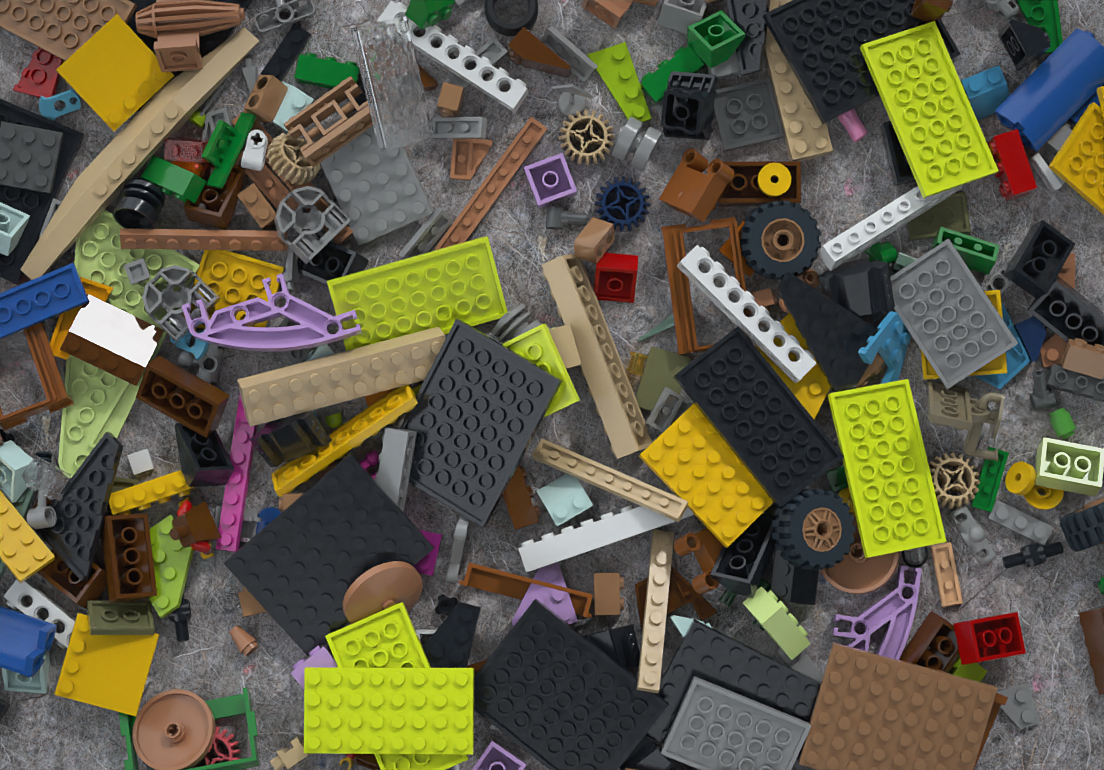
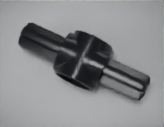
[1002,542,1064,569]
[168,592,191,642]

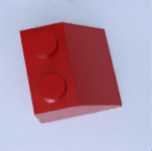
[594,253,638,303]

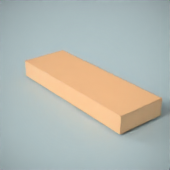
[930,542,963,607]

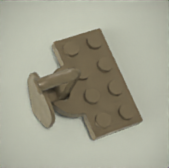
[926,380,1005,462]

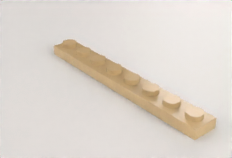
[532,439,688,522]
[637,529,674,693]

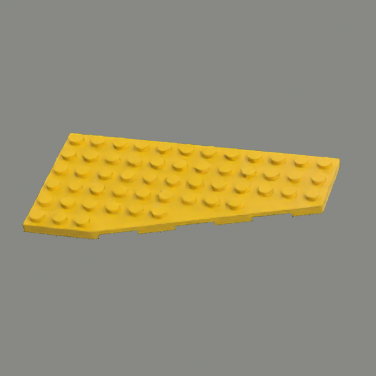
[639,313,830,548]

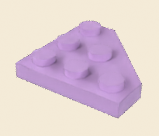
[512,562,578,627]

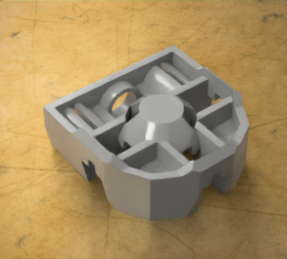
[274,186,351,264]
[142,265,221,343]

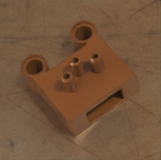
[659,148,734,222]
[674,528,723,594]

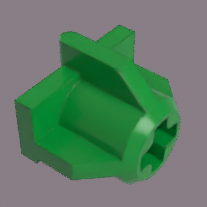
[864,241,897,265]

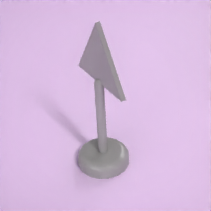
[552,84,593,118]

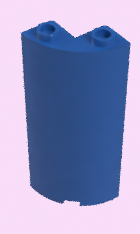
[995,28,1104,151]
[0,606,57,677]

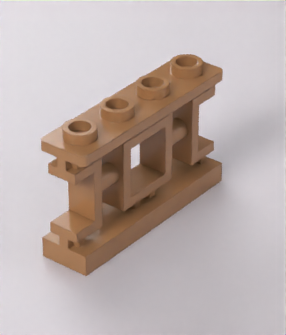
[284,77,381,168]

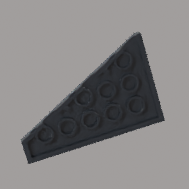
[776,272,879,392]
[36,432,123,581]
[423,602,481,668]

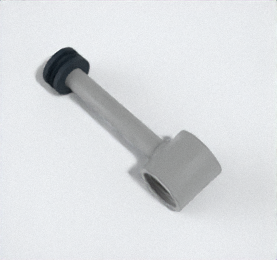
[27,451,57,530]

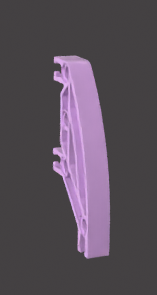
[182,273,362,352]
[831,566,922,660]

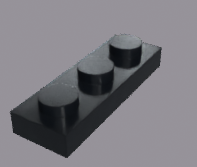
[260,23,312,82]

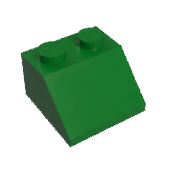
[405,0,455,29]
[687,10,745,69]

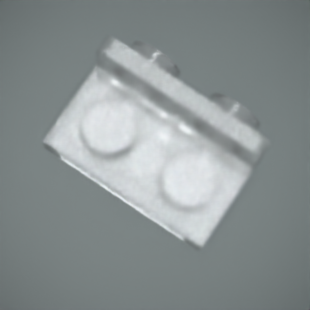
[22,455,72,501]

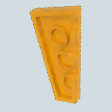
[50,277,114,360]

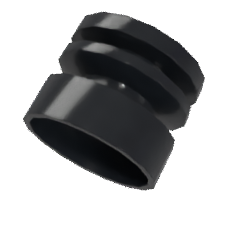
[113,179,166,229]

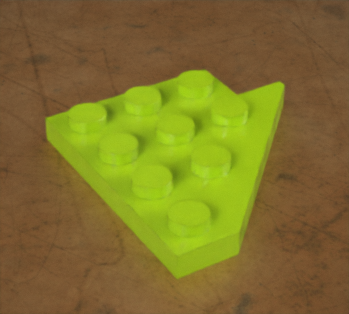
[149,515,194,618]

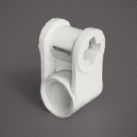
[241,130,268,172]

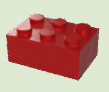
[987,129,1037,202]
[953,612,1026,665]

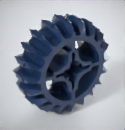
[595,176,651,232]

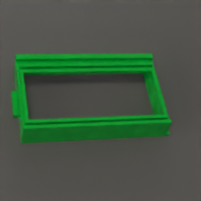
[119,687,260,770]

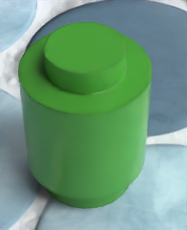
[1049,407,1077,439]

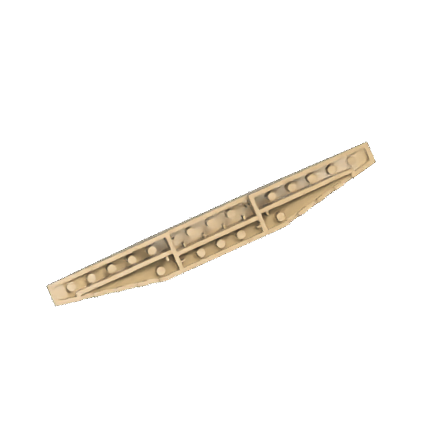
[20,27,260,280]

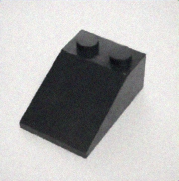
[297,235,369,287]
[175,423,234,487]

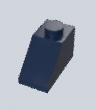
[1014,316,1047,364]

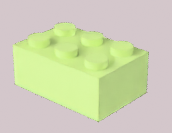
[1034,437,1104,497]
[743,586,811,660]

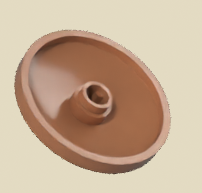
[820,516,900,594]
[343,561,423,624]
[132,689,215,770]

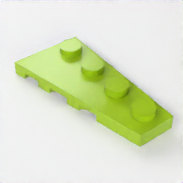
[587,42,652,123]

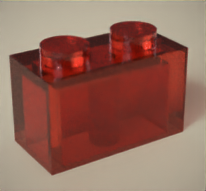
[164,137,209,163]

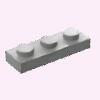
[540,26,598,83]
[448,37,508,90]
[431,117,487,139]
[398,207,453,259]
[987,500,1053,546]

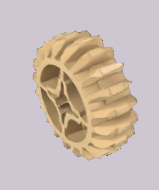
[559,110,615,166]
[266,132,321,185]
[929,452,980,509]

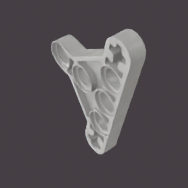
[446,514,471,584]

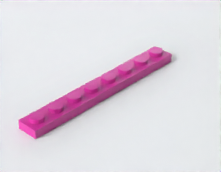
[216,394,257,552]

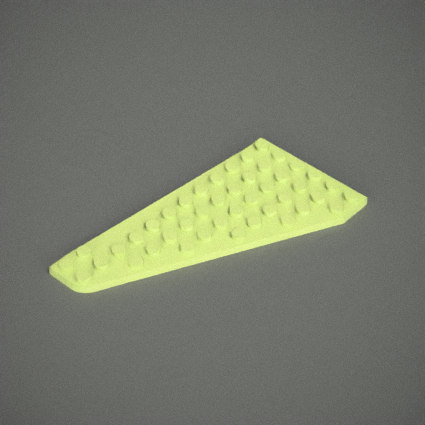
[58,210,201,478]

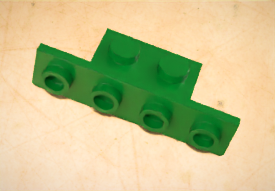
[201,112,256,189]

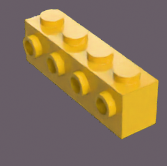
[109,470,195,515]

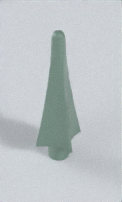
[638,313,675,342]

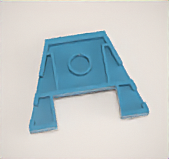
[975,303,1030,389]
[858,311,911,384]

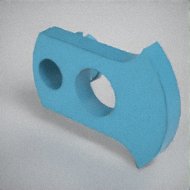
[39,89,81,121]
[170,330,209,360]

